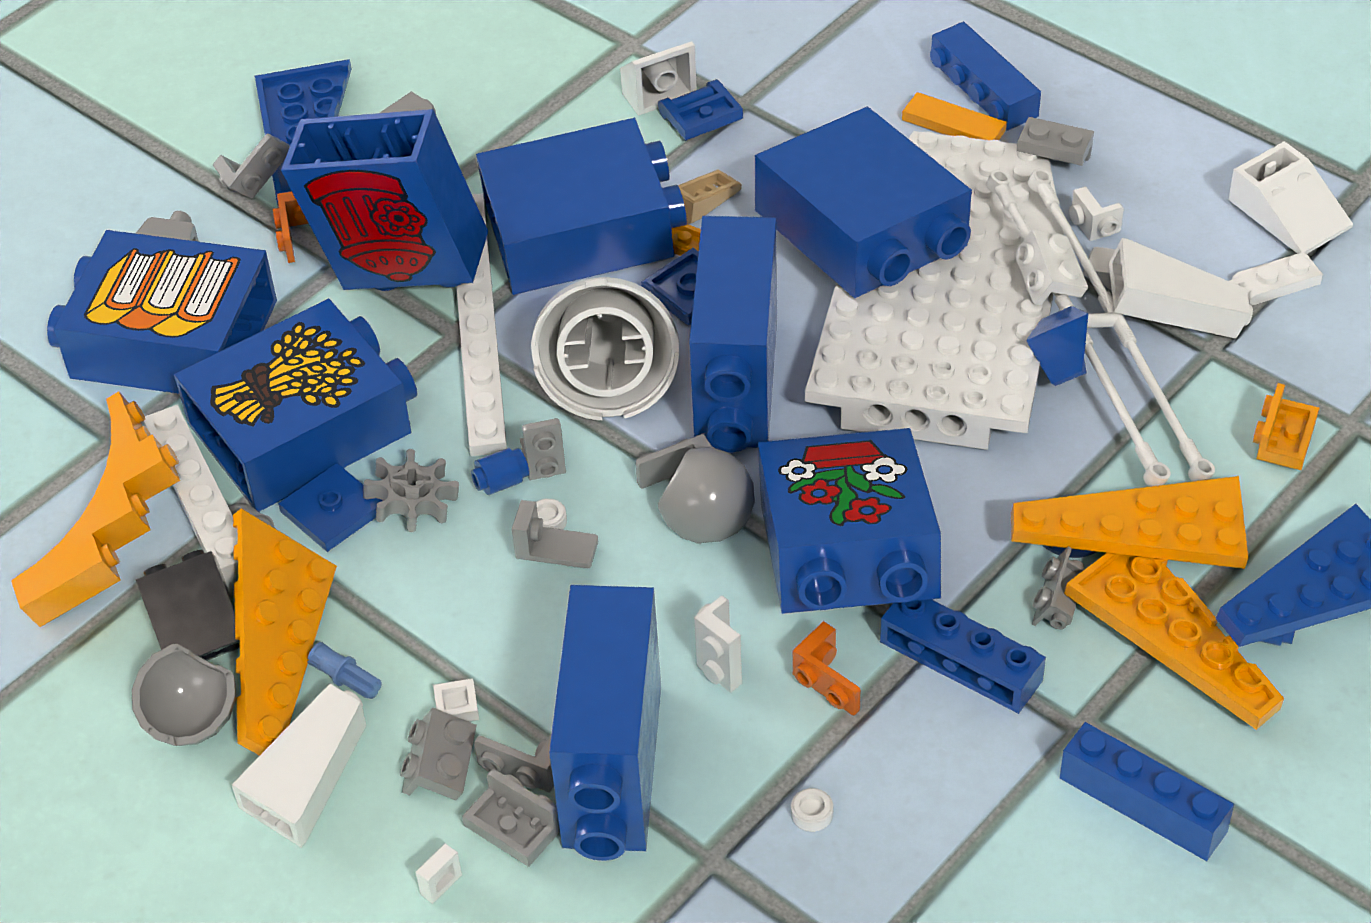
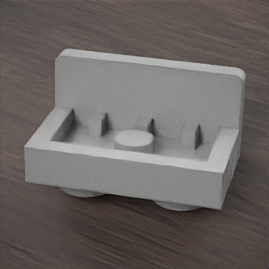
[1017,117,1094,166]
[400,708,477,800]
[462,769,560,867]

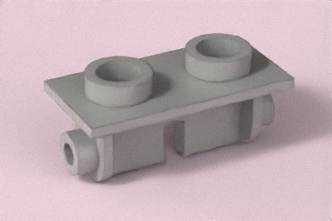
[1032,546,1085,630]

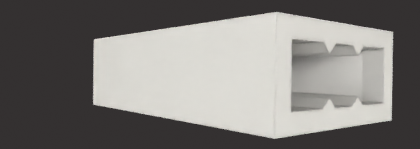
[1109,238,1253,339]
[232,683,366,847]

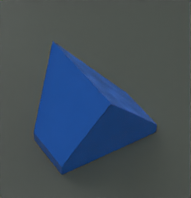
[1026,306,1089,386]

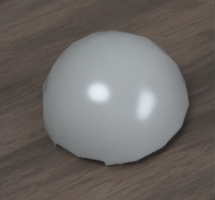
[658,447,755,544]
[132,644,237,746]

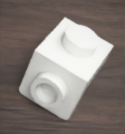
[1069,186,1124,241]

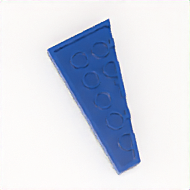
[254,59,352,208]
[1216,504,1371,647]

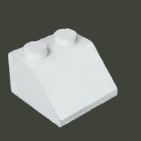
[620,41,697,116]

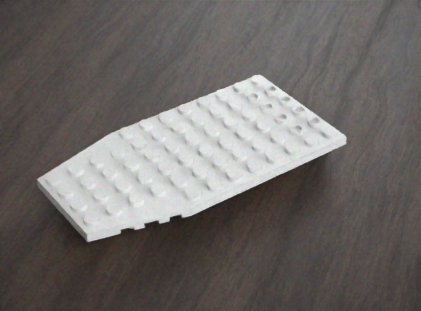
[805,131,1064,450]

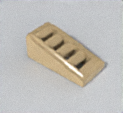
[678,169,742,224]

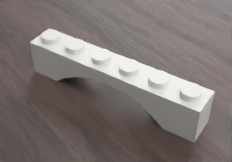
[143,404,238,597]

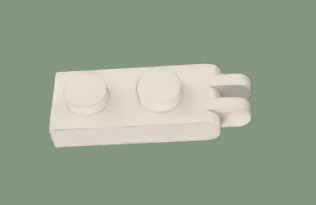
[1229,252,1323,305]

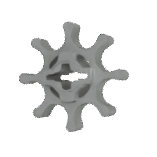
[363,449,459,532]

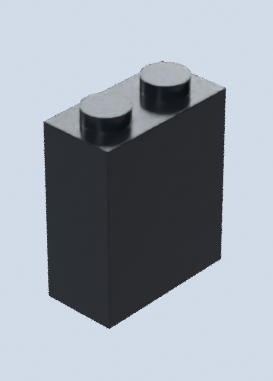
[136,549,240,661]

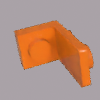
[272,191,309,263]
[792,621,861,716]

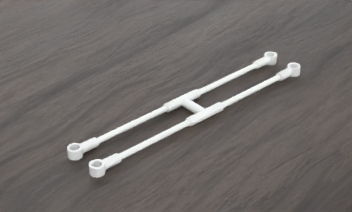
[986,168,1215,487]

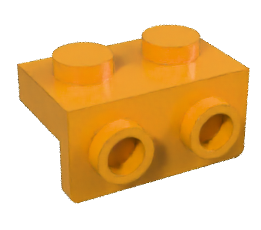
[1253,383,1320,470]

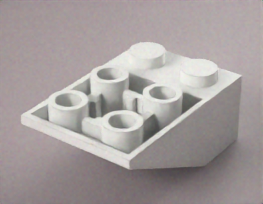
[1229,141,1353,254]

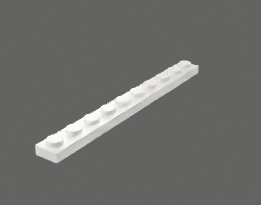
[457,193,507,456]

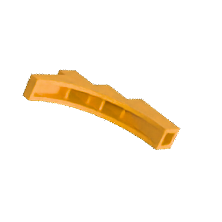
[11,391,180,627]

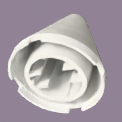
[531,277,679,421]

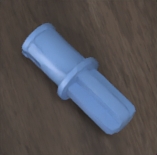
[307,642,382,699]

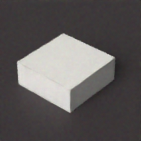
[433,678,479,722]
[416,843,462,904]

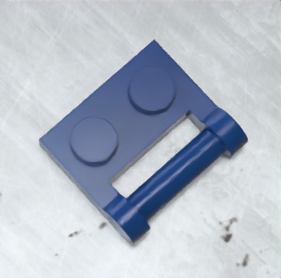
[658,79,743,141]

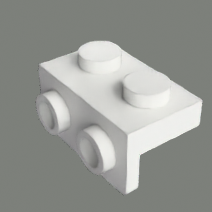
[1015,229,1088,305]
[694,596,742,693]

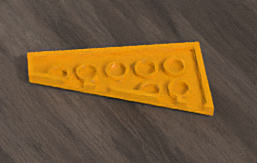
[1011,476,1248,569]
[233,508,337,756]
[1064,553,1284,730]

